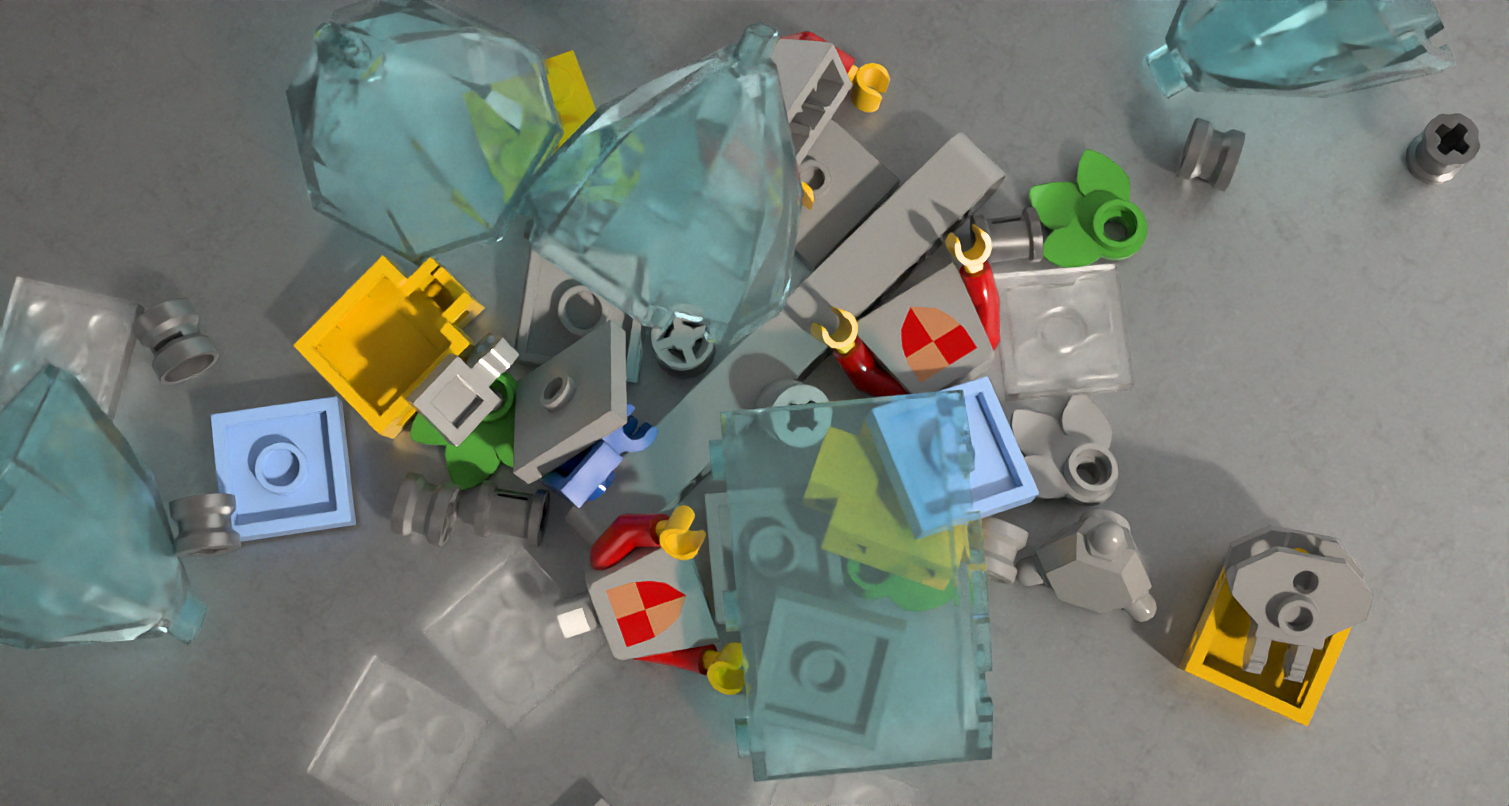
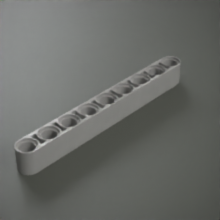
[564,132,1007,548]

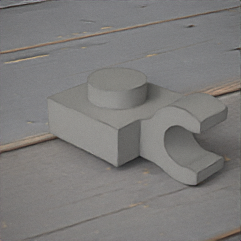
[406,333,519,447]

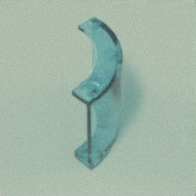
[709,389,993,782]

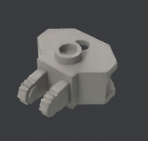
[1224,525,1374,683]

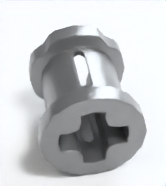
[1406,113,1480,185]
[970,207,1043,265]
[473,480,550,547]

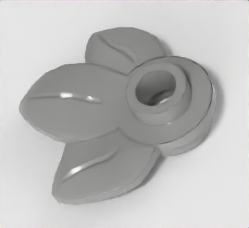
[1010,391,1119,506]

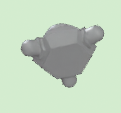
[1015,509,1157,622]

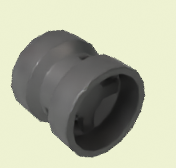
[132,298,219,385]

